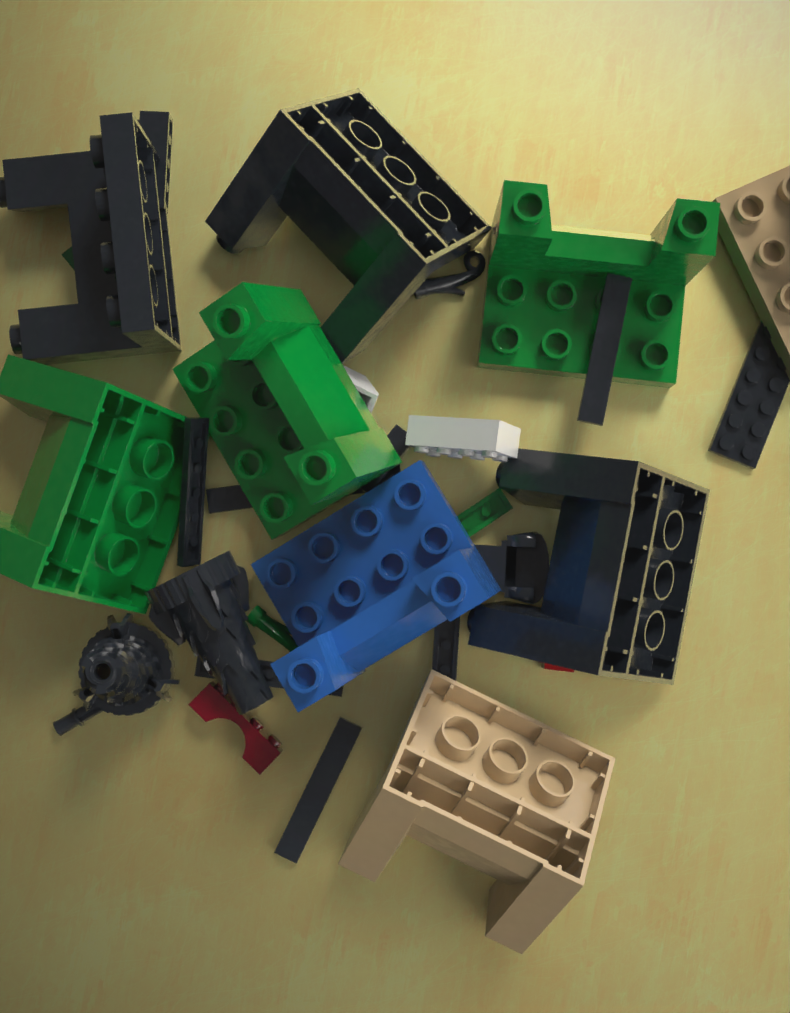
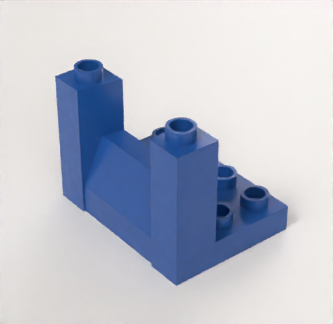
[251,460,501,712]

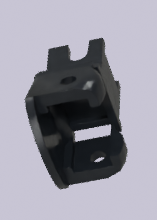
[475,531,549,604]

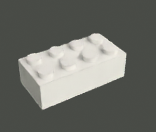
[405,415,521,462]

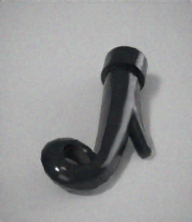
[414,250,486,300]

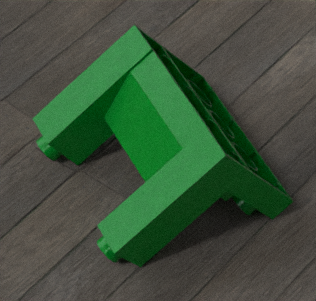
[477,180,720,388]
[172,282,402,540]
[0,354,210,614]

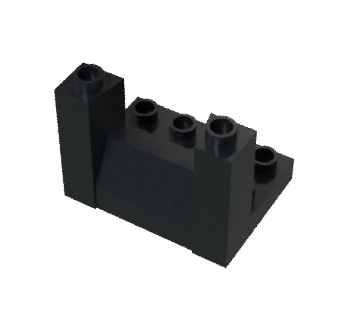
[205,88,492,364]
[0,112,182,365]
[467,448,710,685]

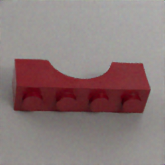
[188,681,283,775]

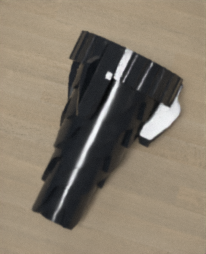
[145,550,274,715]
[73,613,180,716]

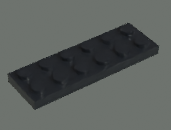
[708,320,790,469]

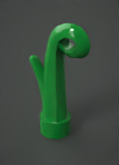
[246,605,298,652]

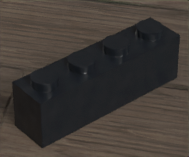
[137,111,173,214]

